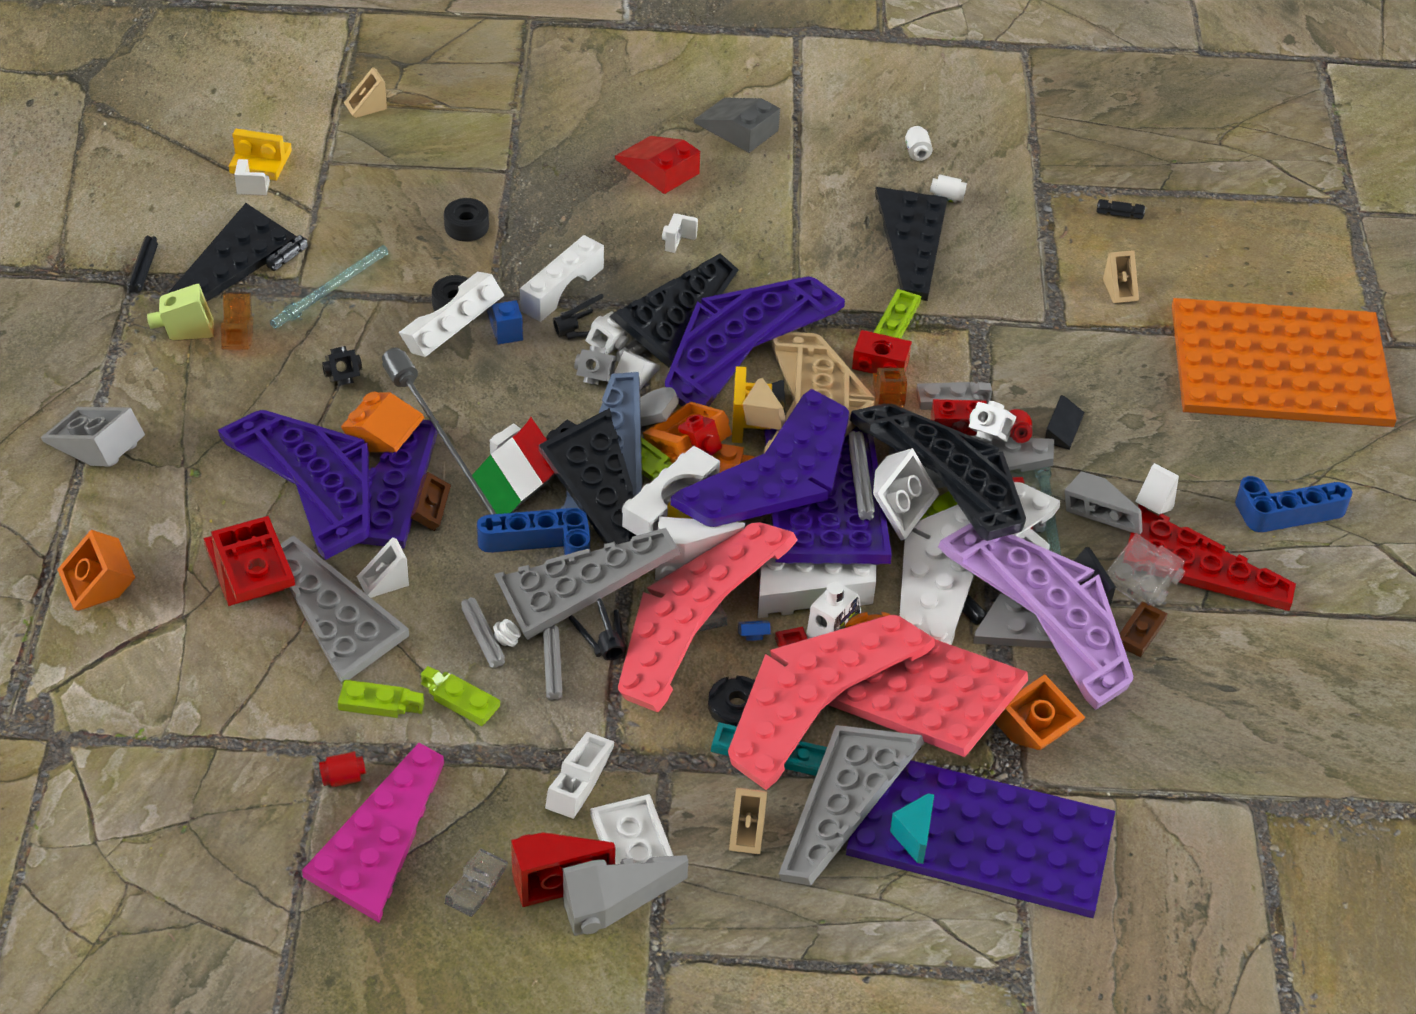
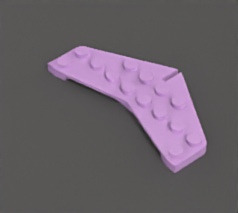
[938,523,1133,710]

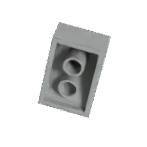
[41,407,145,467]

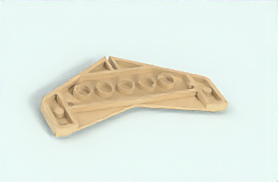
[764,332,875,453]

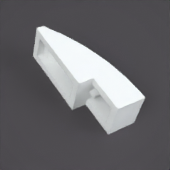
[545,732,614,819]

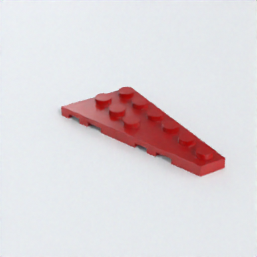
[1121,504,1296,611]

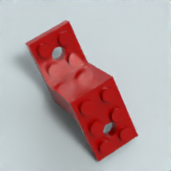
[203,516,295,606]

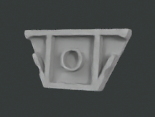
[973,594,1055,649]

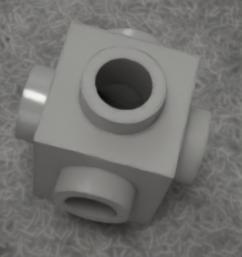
[574,345,617,385]

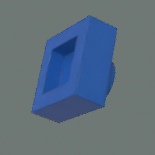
[738,620,771,641]

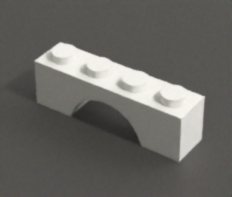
[520,235,604,322]
[399,272,504,357]
[622,446,720,535]

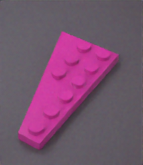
[302,743,444,923]

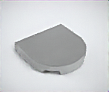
[640,387,679,426]

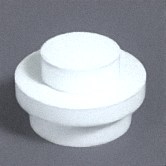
[493,619,521,647]

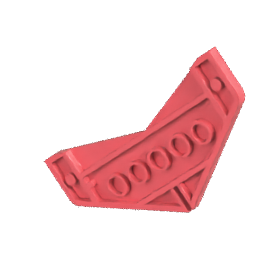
[618,522,798,713]
[728,615,935,790]

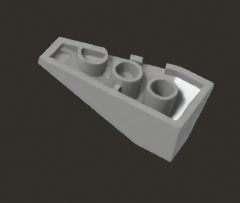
[563,855,688,936]

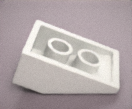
[873,448,939,540]
[655,516,745,580]

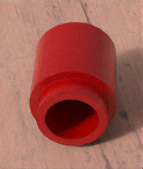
[319,751,366,788]

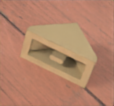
[344,67,387,118]
[1103,250,1139,303]
[743,378,786,430]
[729,787,768,854]

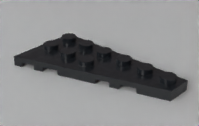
[875,187,948,301]
[167,203,296,302]
[609,253,739,368]
[539,408,637,545]

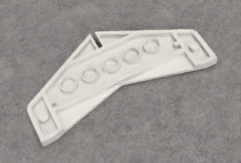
[900,482,1060,645]

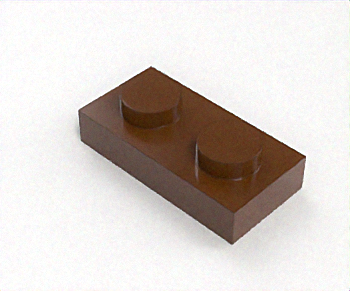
[410,472,451,531]
[1119,601,1168,658]

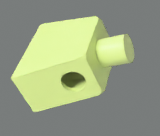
[147,284,213,340]

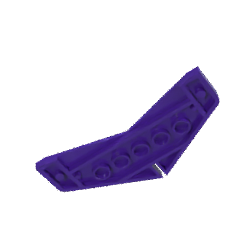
[665,276,845,407]
[671,388,849,527]
[218,410,370,560]

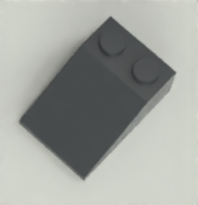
[694,98,780,153]

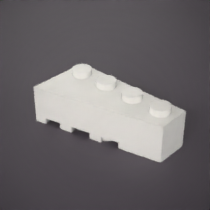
[758,558,876,618]

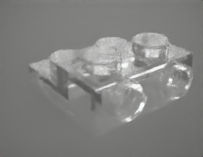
[1106,533,1185,606]

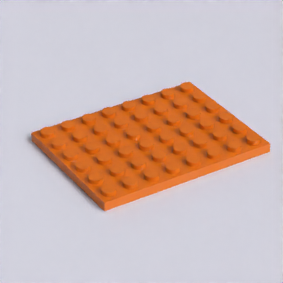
[1172,298,1397,427]

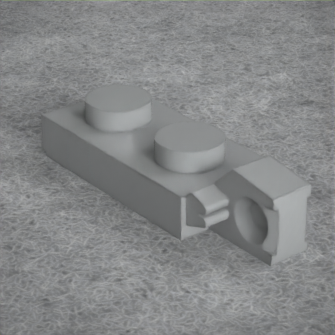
[916,382,992,410]

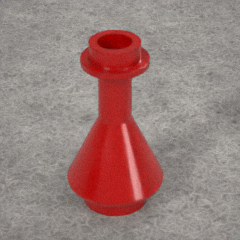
[1009,409,1032,443]

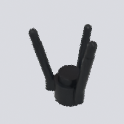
[553,294,604,340]
[569,598,627,661]

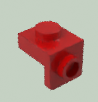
[678,415,723,455]

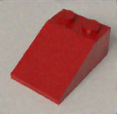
[615,136,700,194]
[511,832,616,907]

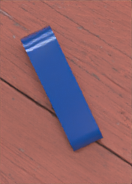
[1235,476,1353,532]
[477,508,590,555]

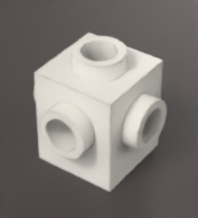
[585,311,629,354]
[969,400,1016,442]

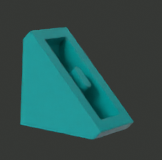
[890,793,934,864]

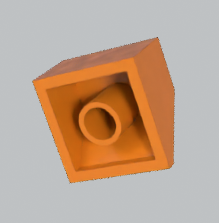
[341,392,425,452]
[57,530,136,611]
[994,674,1085,751]

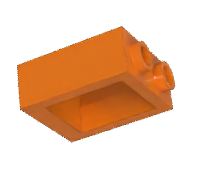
[643,401,732,463]

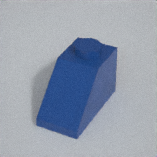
[486,300,523,345]

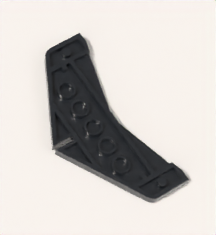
[849,404,1026,541]

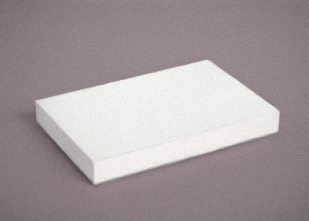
[590,794,673,864]

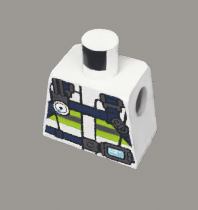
[806,581,861,639]

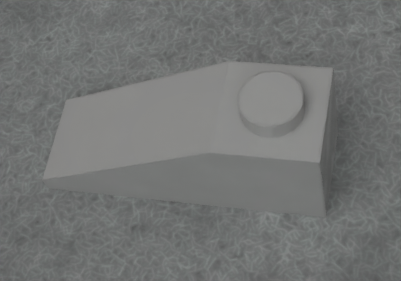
[1065,471,1142,535]

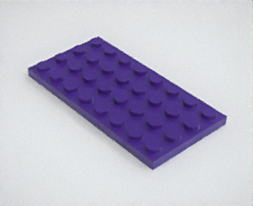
[764,426,892,565]
[846,760,1116,918]

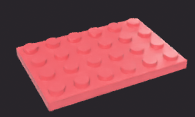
[828,639,1028,757]

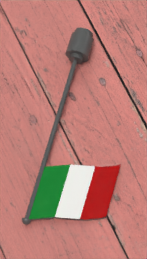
[382,347,555,515]

